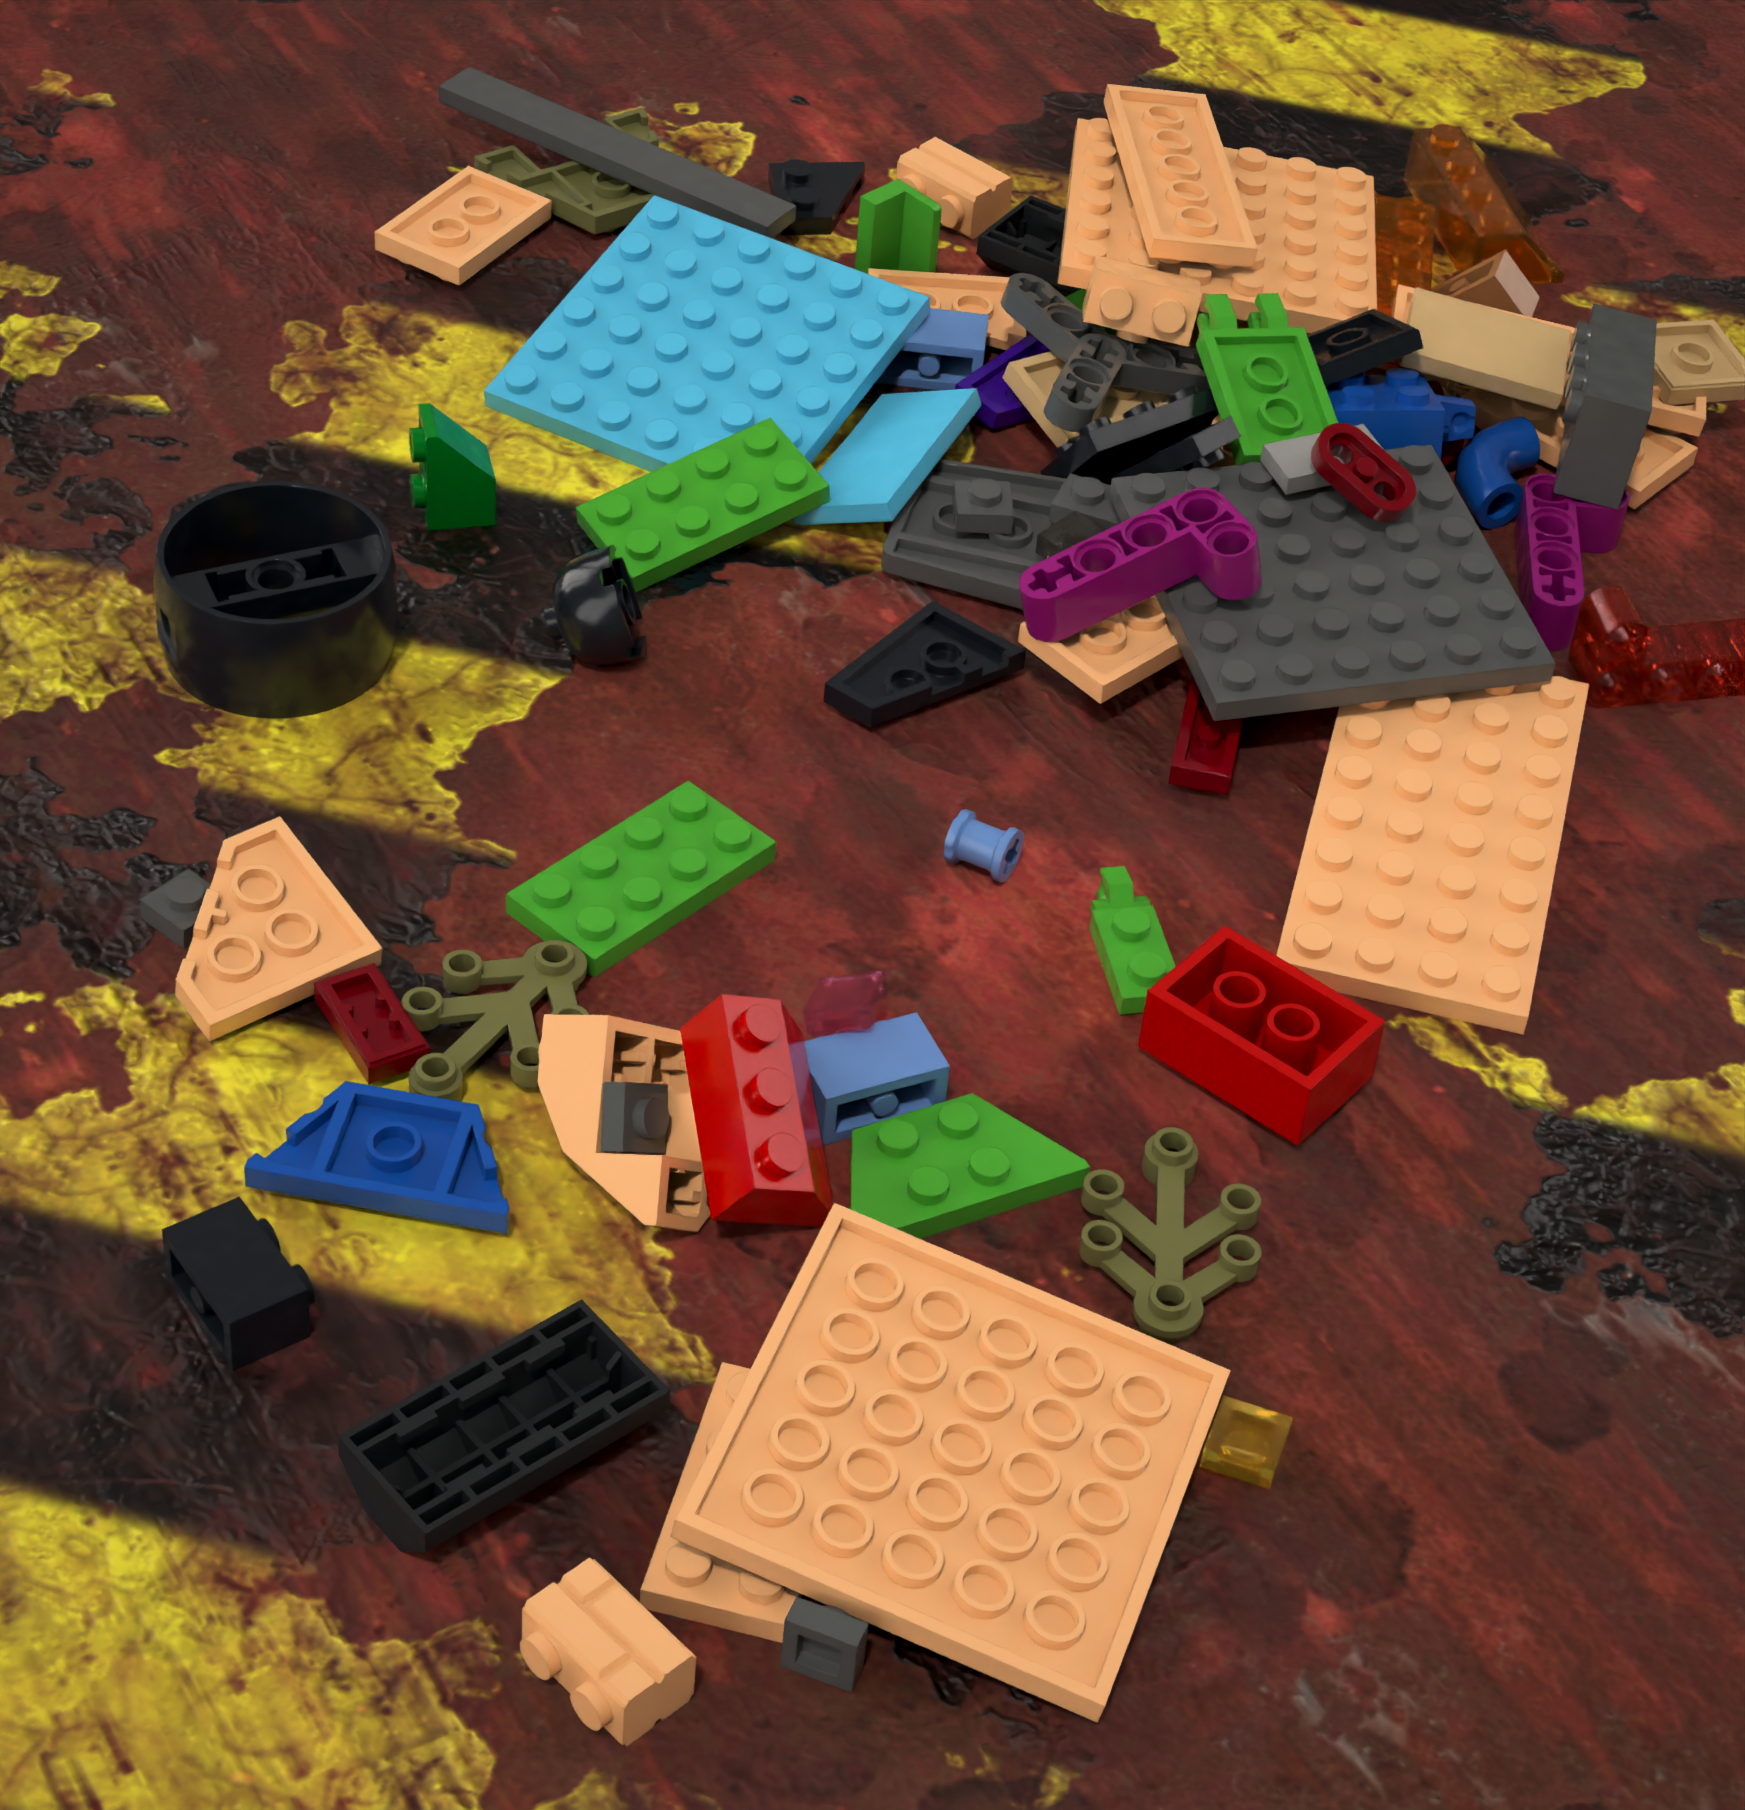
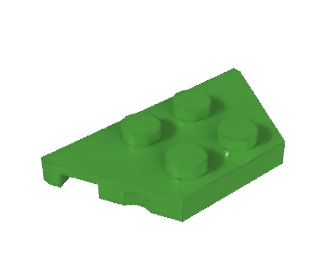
[849,1093,1090,1239]

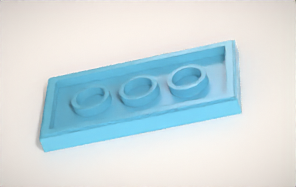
[793,388,982,525]

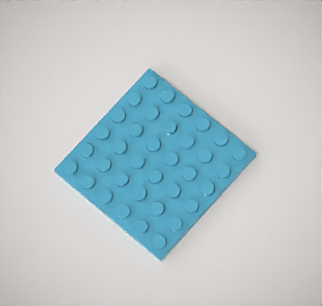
[484,195,930,472]

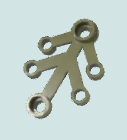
[402,940,589,1102]
[1079,1127,1262,1345]

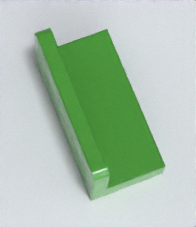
[855,179,942,274]

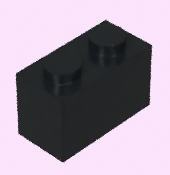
[162,1196,315,1371]

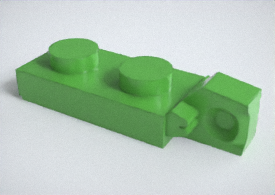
[1089,866,1176,1015]

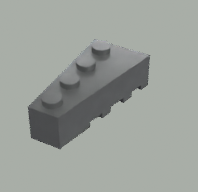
[1553,304,1657,510]

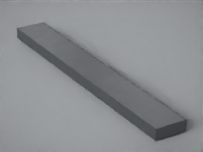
[438,67,796,238]

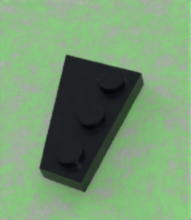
[1101,416,1241,485]
[823,601,1026,727]

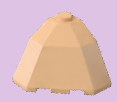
[537,1014,710,1232]

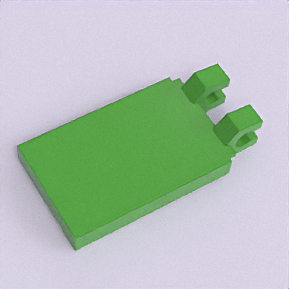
[1196,293,1338,465]

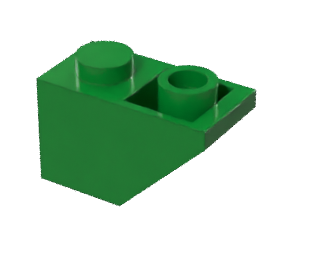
[409,403,496,531]

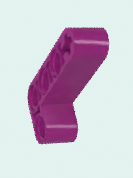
[1514,474,1630,651]
[1019,488,1262,642]

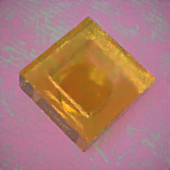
[1200,1395,1293,1489]

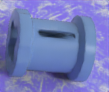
[943,809,1024,882]

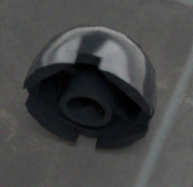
[544,545,647,667]

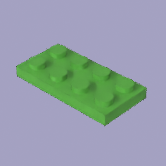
[576,418,830,592]
[506,781,776,978]

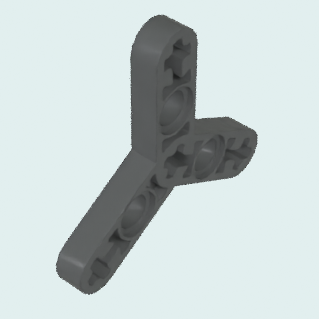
[1001,273,1210,432]

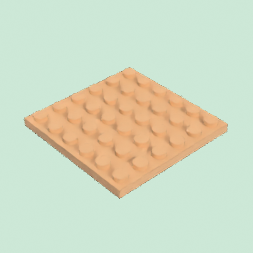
[1057,118,1377,333]
[670,1203,1231,1722]

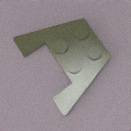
[474,107,659,235]

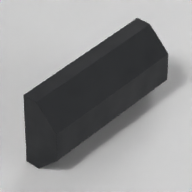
[976,195,1081,297]
[338,1299,670,1553]

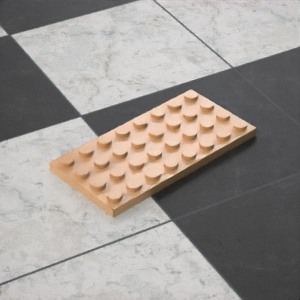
[1276,676,1589,1035]

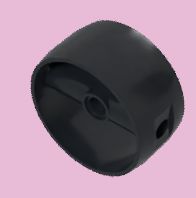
[153,481,398,718]

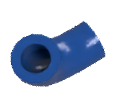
[1456,417,1540,529]

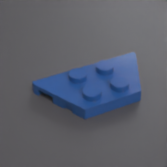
[244,1081,509,1234]

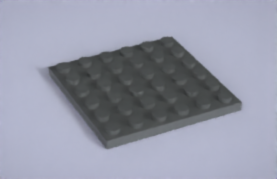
[1109,445,1556,721]

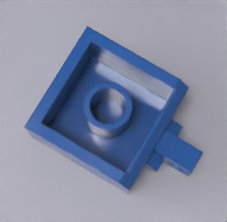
[1326,368,1476,460]

